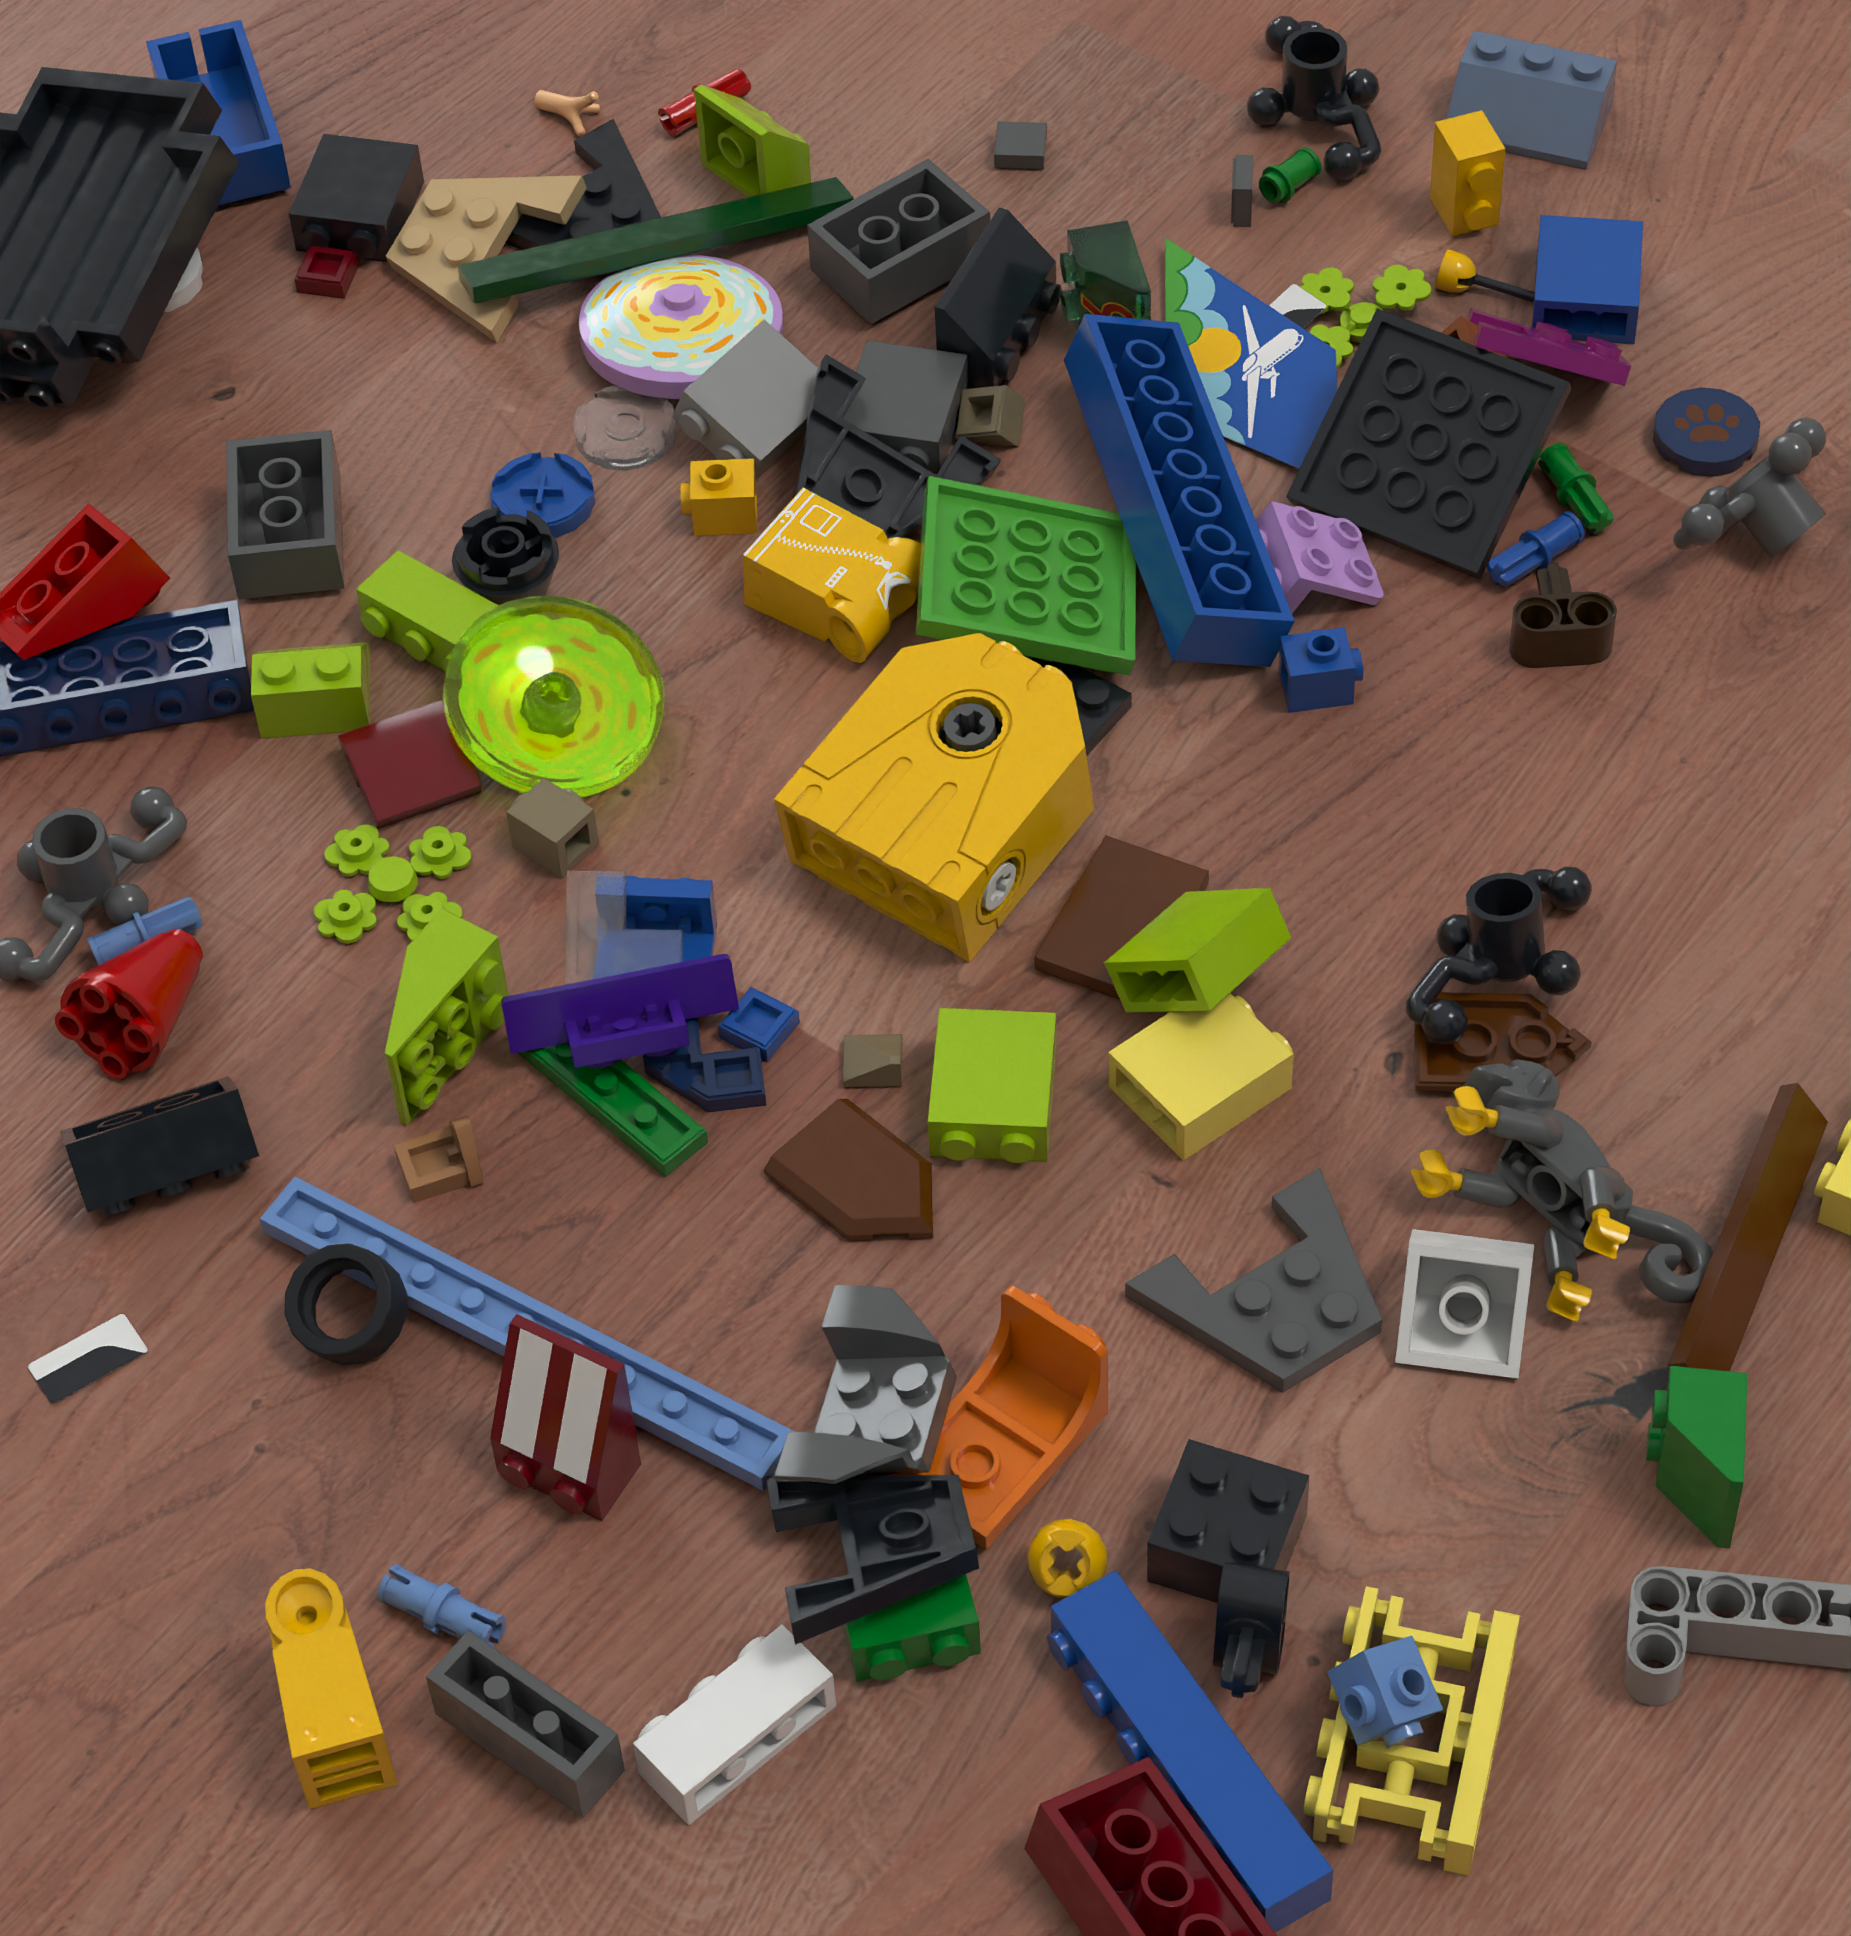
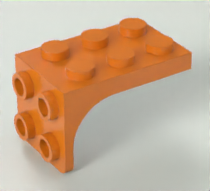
[887,1286,1108,1550]

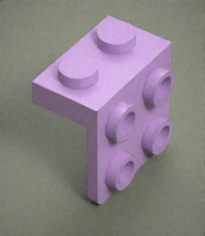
[1256,501,1384,613]

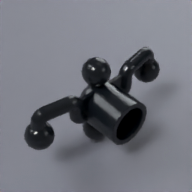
[1247,16,1381,181]
[1406,866,1592,1045]

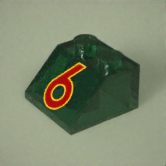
[1060,220,1151,331]

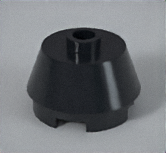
[452,508,559,614]

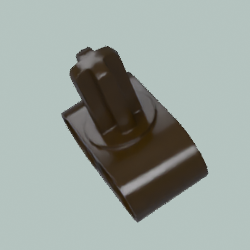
[1509,562,1617,668]

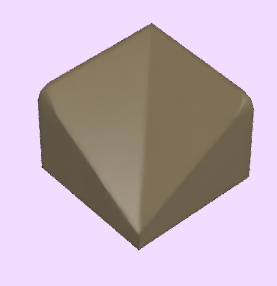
[955,385,1025,447]

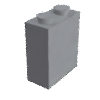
[672,320,818,479]

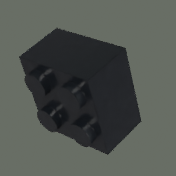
[1147,1439,1310,1603]

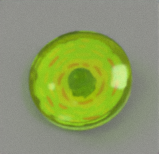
[443,596,664,797]

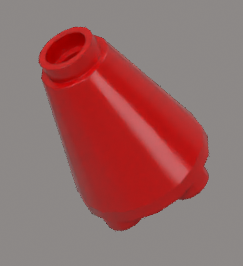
[55,929,203,1079]

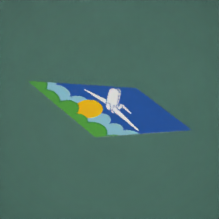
[1165,237,1337,469]

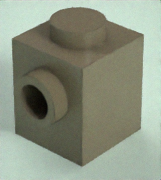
[506,778,599,879]

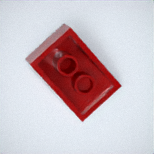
[0,503,170,660]

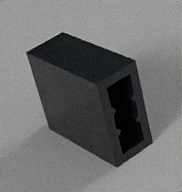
[289,134,424,262]

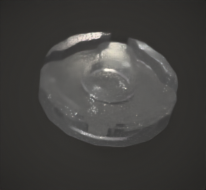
[573,385,677,471]

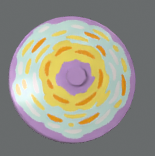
[579,254,783,399]

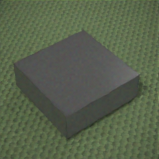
[994,121,1047,169]
[1231,155,1253,227]

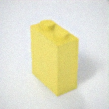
[1108,993,1294,1161]

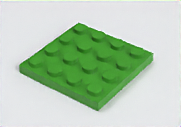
[916,476,1136,676]

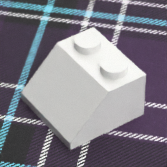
[1395,1229,1534,1378]

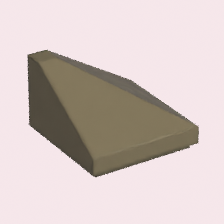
[843,1034,903,1087]

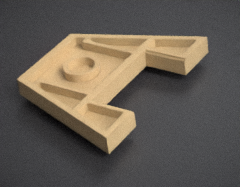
[386,175,587,343]

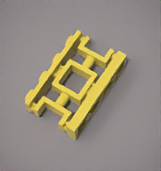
[1303,1586,1520,1876]

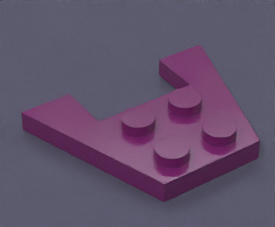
[1467,308,1631,386]

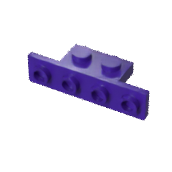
[501,954,739,1068]

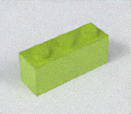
[356,550,520,683]

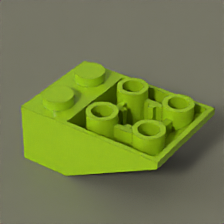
[385,908,509,1126]

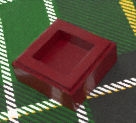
[294,246,360,299]

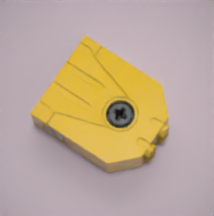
[774,633,1094,963]

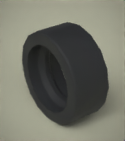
[284,1243,407,1365]

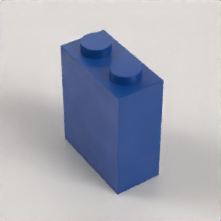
[1532,215,1643,344]

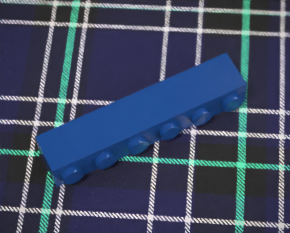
[1047,1571,1333,1933]

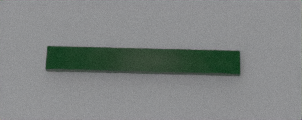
[458,177,854,304]

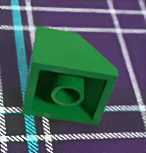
[1646,1366,1748,1548]

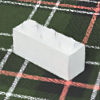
[633,1625,837,1826]

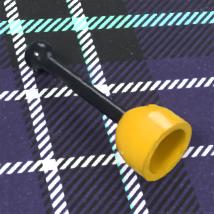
[1435,249,1534,302]

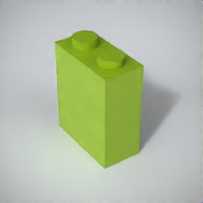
[1104,888,1291,1013]
[928,1008,1057,1163]

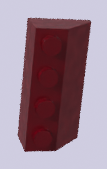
[1024,1757,1277,1936]

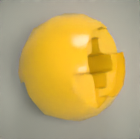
[1027,1519,1108,1599]

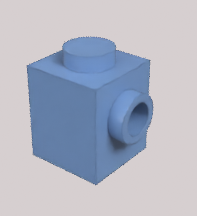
[1327,1636,1443,1748]

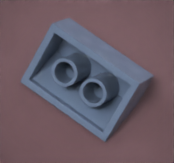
[1446,31,1617,170]

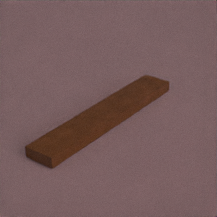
[1668,1083,1828,1372]

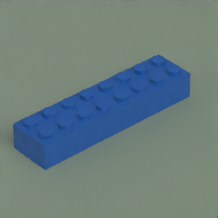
[1064,314,1295,667]

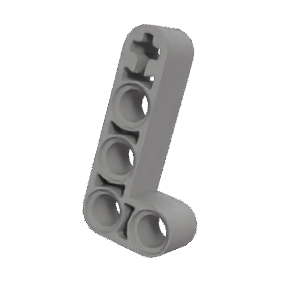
[1624,1566,1851,1706]

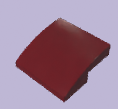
[338,700,482,829]

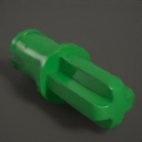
[1538,443,1613,534]

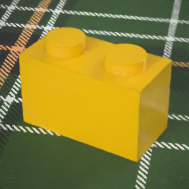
[1430,110,1505,237]

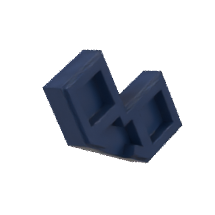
[643,1017,766,1113]

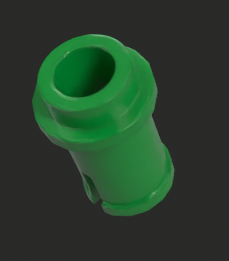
[1259,147,1321,203]

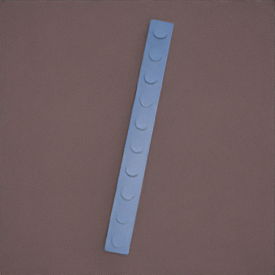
[259,1177,795,1491]

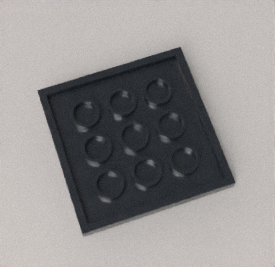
[1286,308,1572,579]

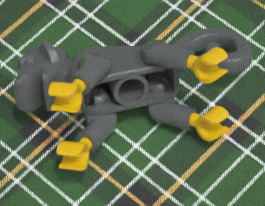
[1411,1060,1713,1322]

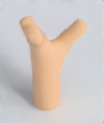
[534,90,600,137]

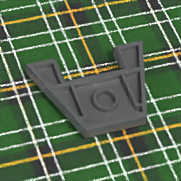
[1125,1168,1382,1393]

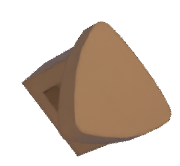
[394,1116,483,1203]

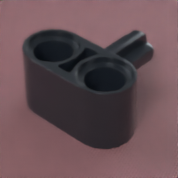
[1213,1562,1290,1698]

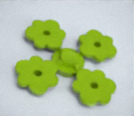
[1300,265,1431,369]
[314,824,472,944]

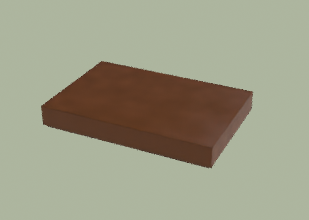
[1034,835,1209,1000]

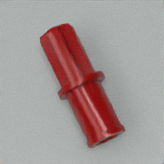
[658,69,751,137]

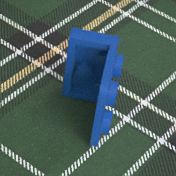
[593,876,717,979]

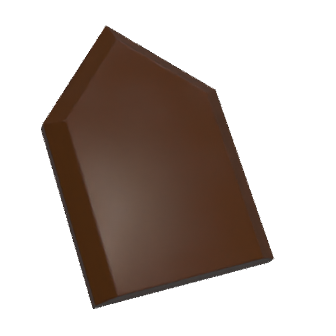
[1414,992,1592,1091]
[764,1099,933,1241]

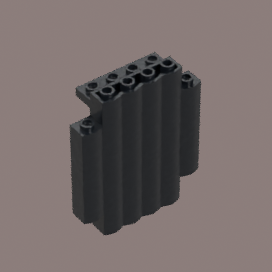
[0,67,239,411]

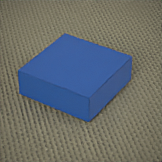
[718,987,800,1062]

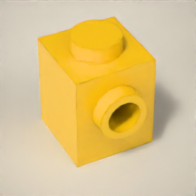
[680,458,757,536]

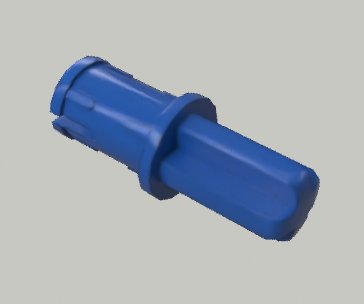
[1486,511,1585,587]

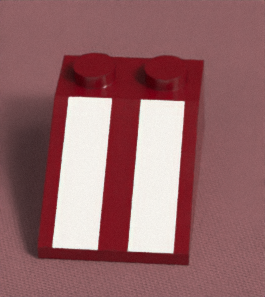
[490,1314,641,1521]

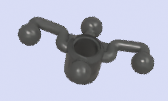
[1673,417,1826,557]
[0,786,187,982]

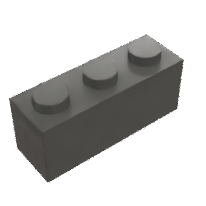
[426,1630,625,1818]

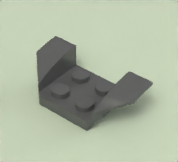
[774,1285,957,1484]

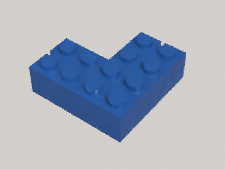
[146,20,291,206]

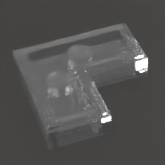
[565,870,683,985]

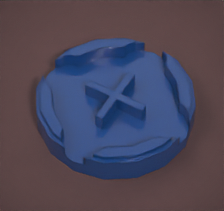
[490,452,595,538]

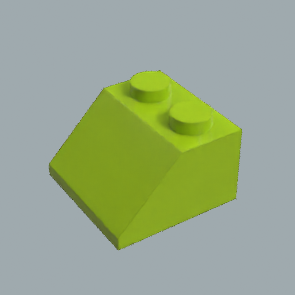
[694,85,811,197]
[251,642,370,739]

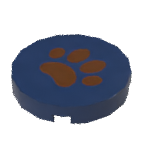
[1653,387,1760,476]

